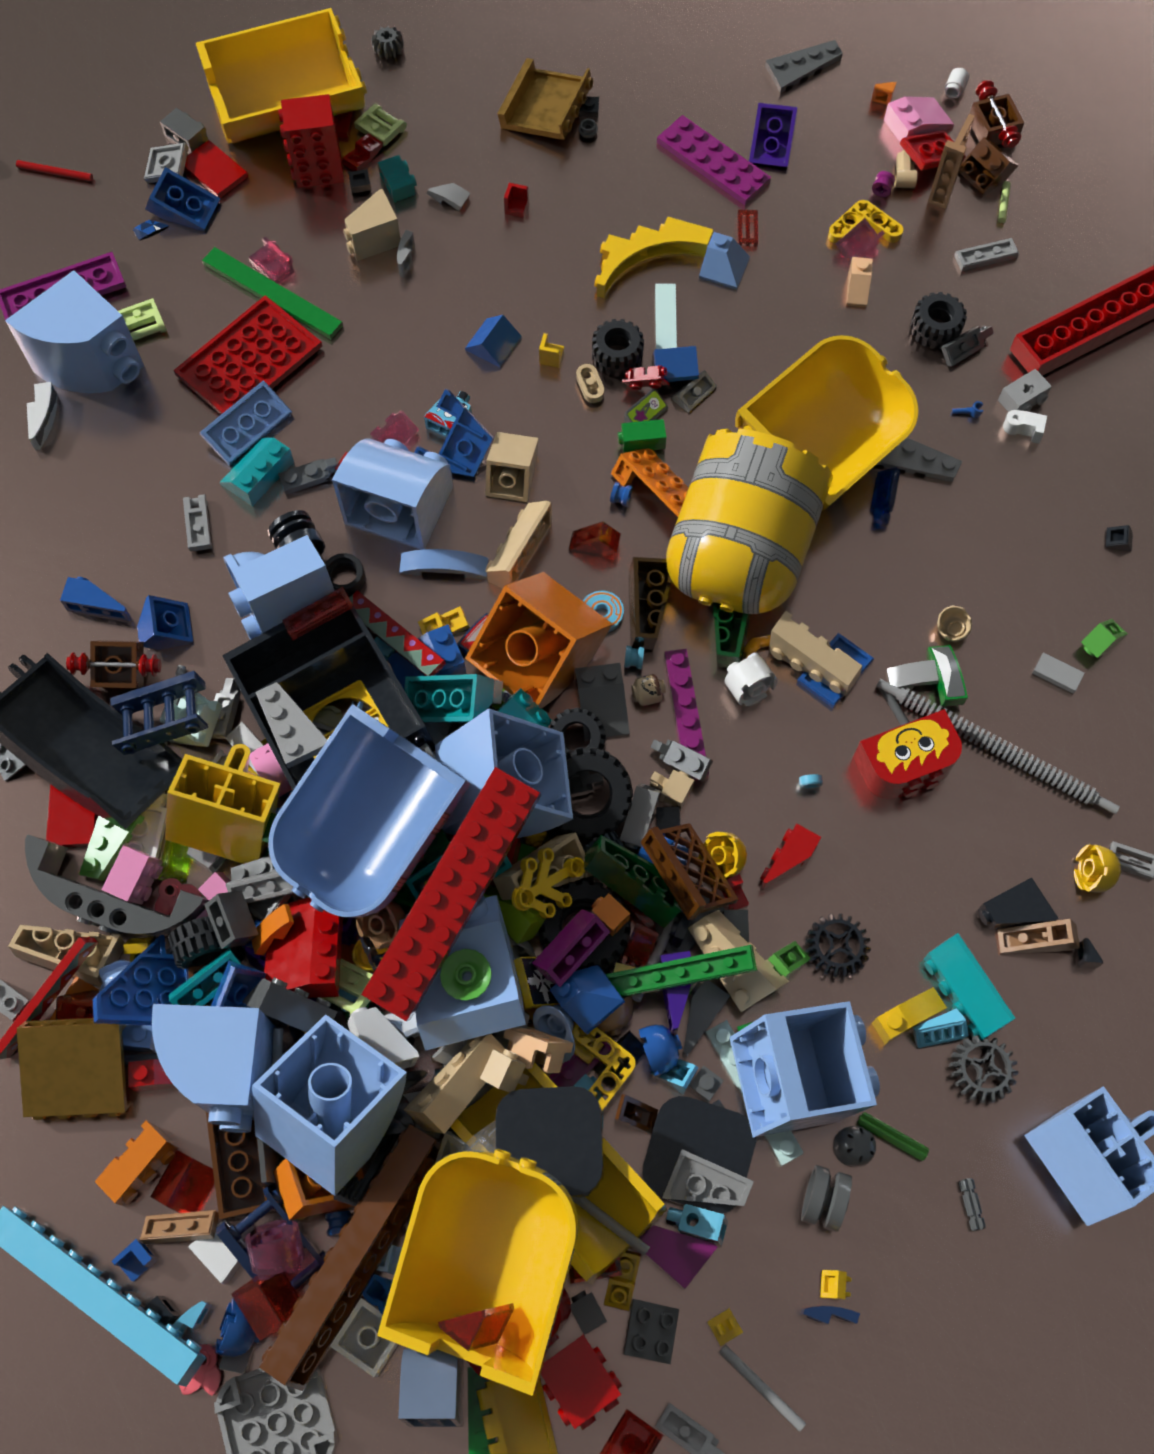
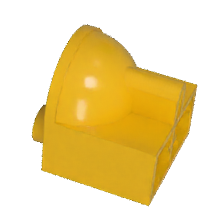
[165,744,280,864]

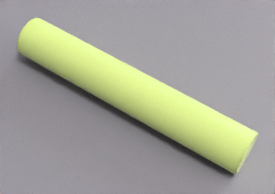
[998,181,1011,223]

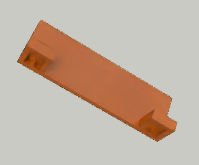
[611,448,689,517]

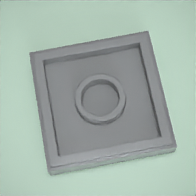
[144,143,189,183]

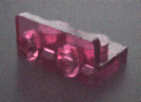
[248,236,294,284]
[370,410,419,444]

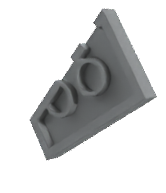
[662,1149,754,1206]

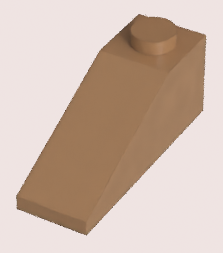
[997,919,1080,954]

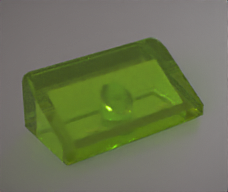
[157,840,190,883]

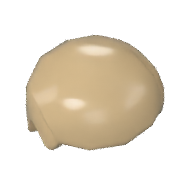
[937,605,972,642]

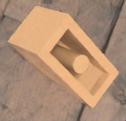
[846,257,873,307]

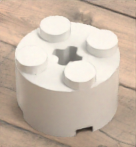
[725,653,778,706]

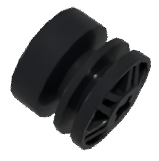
[267,510,325,556]

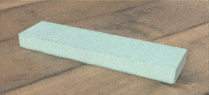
[655,284,677,349]

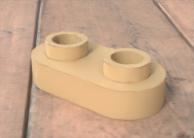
[576,364,604,403]

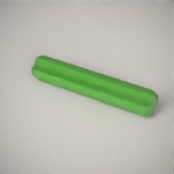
[858,1112,929,1161]

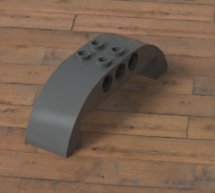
[25,834,209,937]

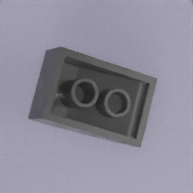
[575,663,630,741]

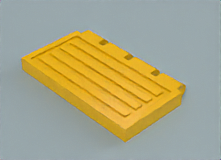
[476,1378,558,1454]

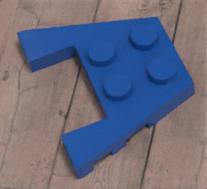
[414,389,494,477]

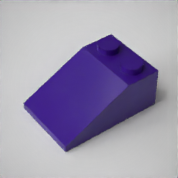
[749,103,798,168]
[659,951,691,1035]

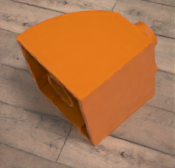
[465,572,613,709]

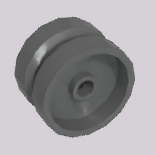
[801,1165,852,1232]

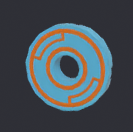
[583,590,624,633]

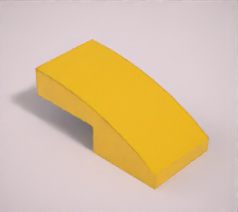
[418,606,470,635]

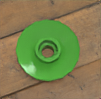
[440,949,492,1001]

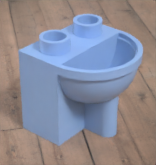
[223,535,335,640]
[1024,1086,1154,1226]

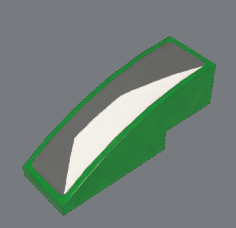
[928,645,968,707]

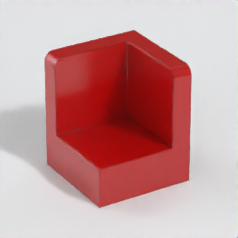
[504,182,529,218]
[717,874,749,910]

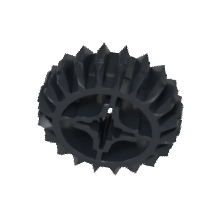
[805,913,871,979]

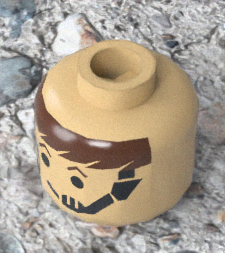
[631,674,666,706]

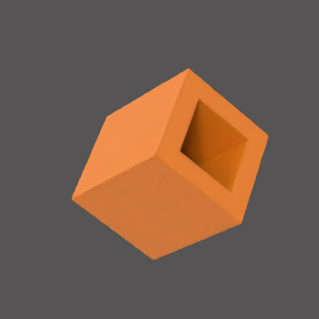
[592,893,630,937]

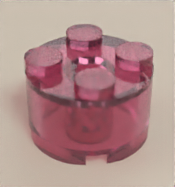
[245,1220,305,1280]

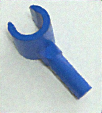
[952,401,984,418]

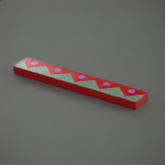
[349,590,446,676]
[0,937,99,1059]

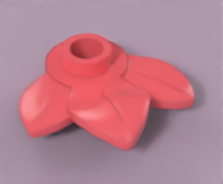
[155,878,202,915]
[179,1344,221,1396]

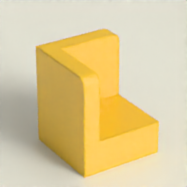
[539,333,564,368]

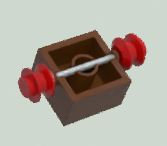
[970,80,1024,148]
[66,640,162,688]

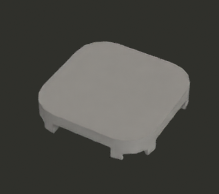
[214,1367,337,1454]

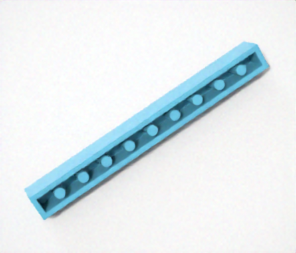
[0,1206,206,1387]

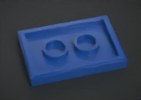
[797,633,874,708]

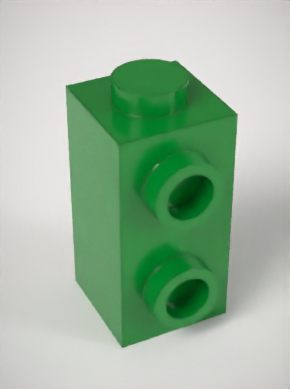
[617,419,667,453]

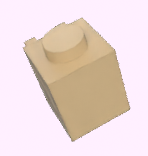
[650,770,694,811]
[480,1049,530,1092]

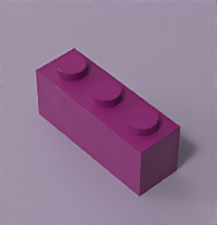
[532,909,610,987]

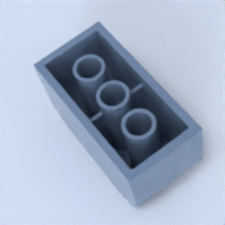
[398,1349,464,1427]

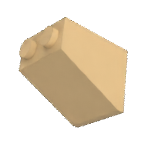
[343,189,401,261]
[485,432,539,502]

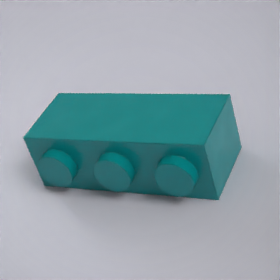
[169,948,243,1006]

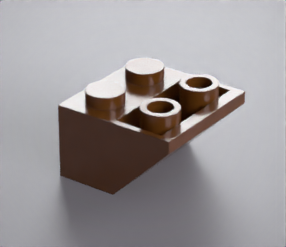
[959,137,1018,195]

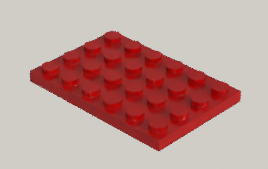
[173,295,323,414]

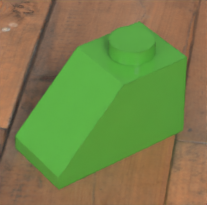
[1081,619,1128,658]
[768,941,810,979]

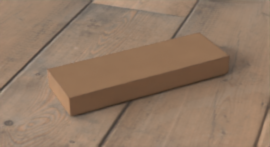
[140,1210,219,1244]

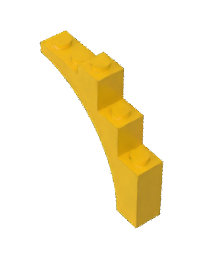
[594,217,713,298]

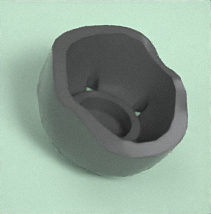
[834,1126,876,1167]

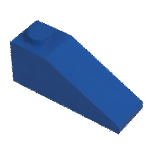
[60,577,131,621]

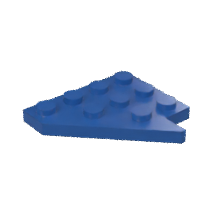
[93,935,189,1026]

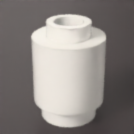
[945,68,970,99]

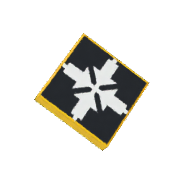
[514,957,560,1009]

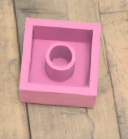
[102,845,163,904]

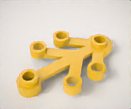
[511,848,585,918]

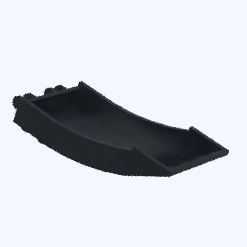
[0,653,183,830]

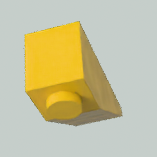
[872,987,947,1045]

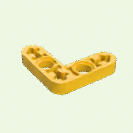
[828,200,903,244]
[573,1024,635,1112]

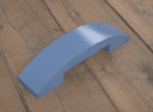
[399,549,489,579]

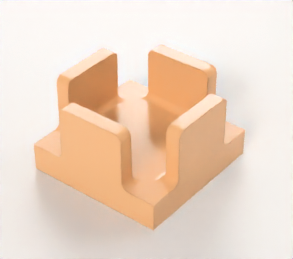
[503,1028,574,1073]

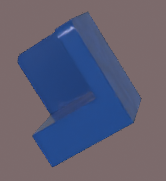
[112,1239,158,1282]

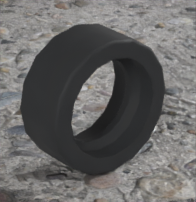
[325,553,365,597]

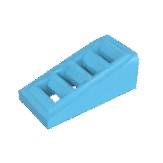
[913,1008,969,1048]

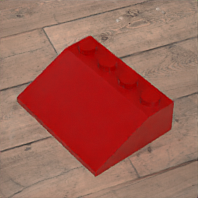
[264,897,343,998]

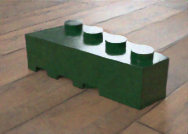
[584,835,681,928]

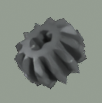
[371,26,404,59]

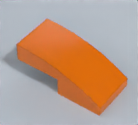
[251,904,294,956]

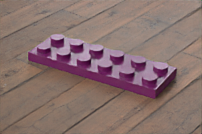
[657,115,771,205]
[0,252,126,320]

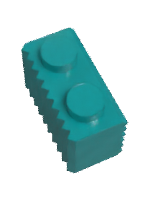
[377,155,417,202]

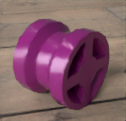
[872,171,895,197]

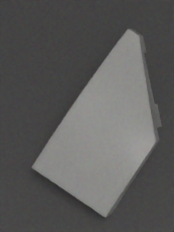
[426,183,470,211]

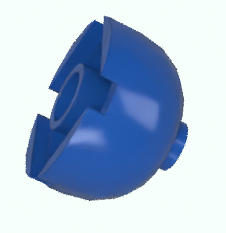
[639,1024,683,1077]
[215,1299,263,1357]

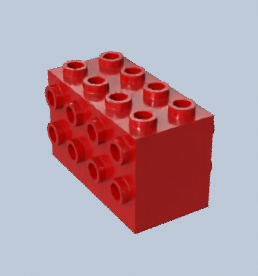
[278,94,345,188]
[541,1334,622,1430]

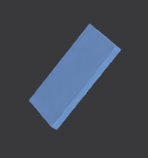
[200,380,292,466]

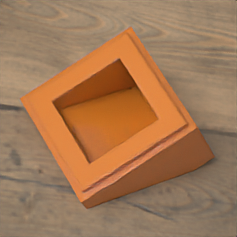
[871,82,897,105]

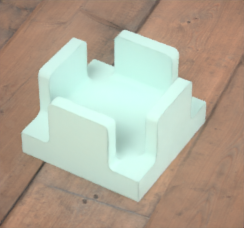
[160,692,223,747]

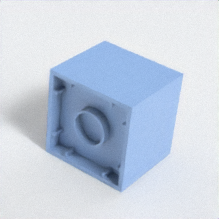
[729,1001,880,1138]

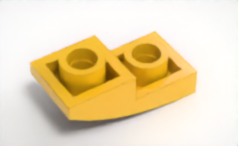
[604,1250,641,1311]

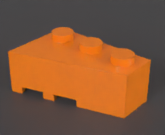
[95,1120,178,1206]

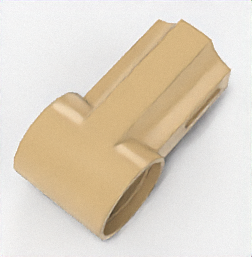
[894,150,917,189]

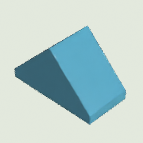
[651,1059,698,1095]

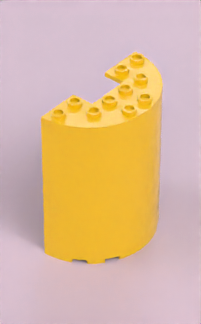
[196,8,367,144]

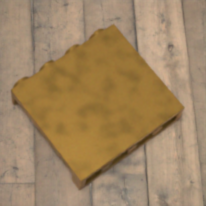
[497,58,594,140]
[17,1018,131,1120]

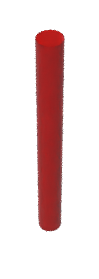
[16,160,93,182]

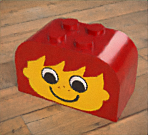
[853,709,962,799]

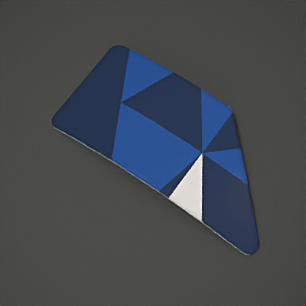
[133,220,168,240]

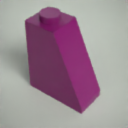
[639,1225,718,1290]

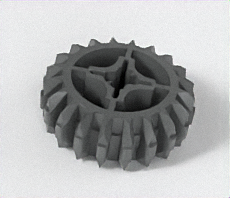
[949,1036,1019,1104]

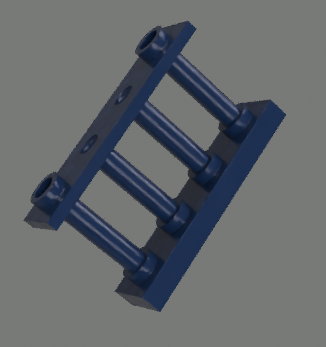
[111,671,208,755]
[216,1187,326,1316]

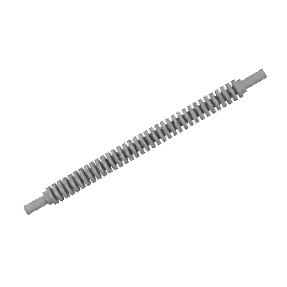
[876,678,1120,814]

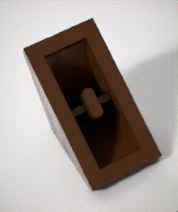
[614,1094,658,1134]

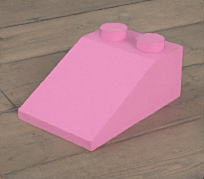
[884,97,954,142]

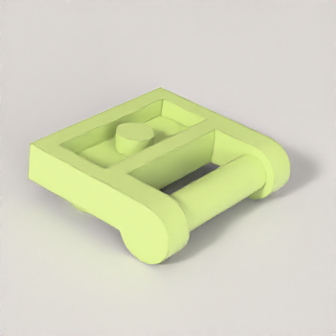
[354,103,407,147]
[118,298,167,341]
[321,959,373,1016]

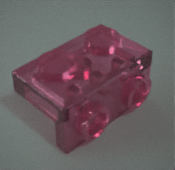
[835,218,885,263]

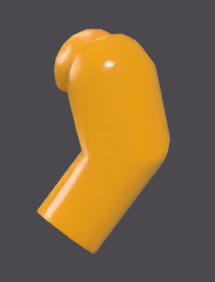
[744,635,771,658]

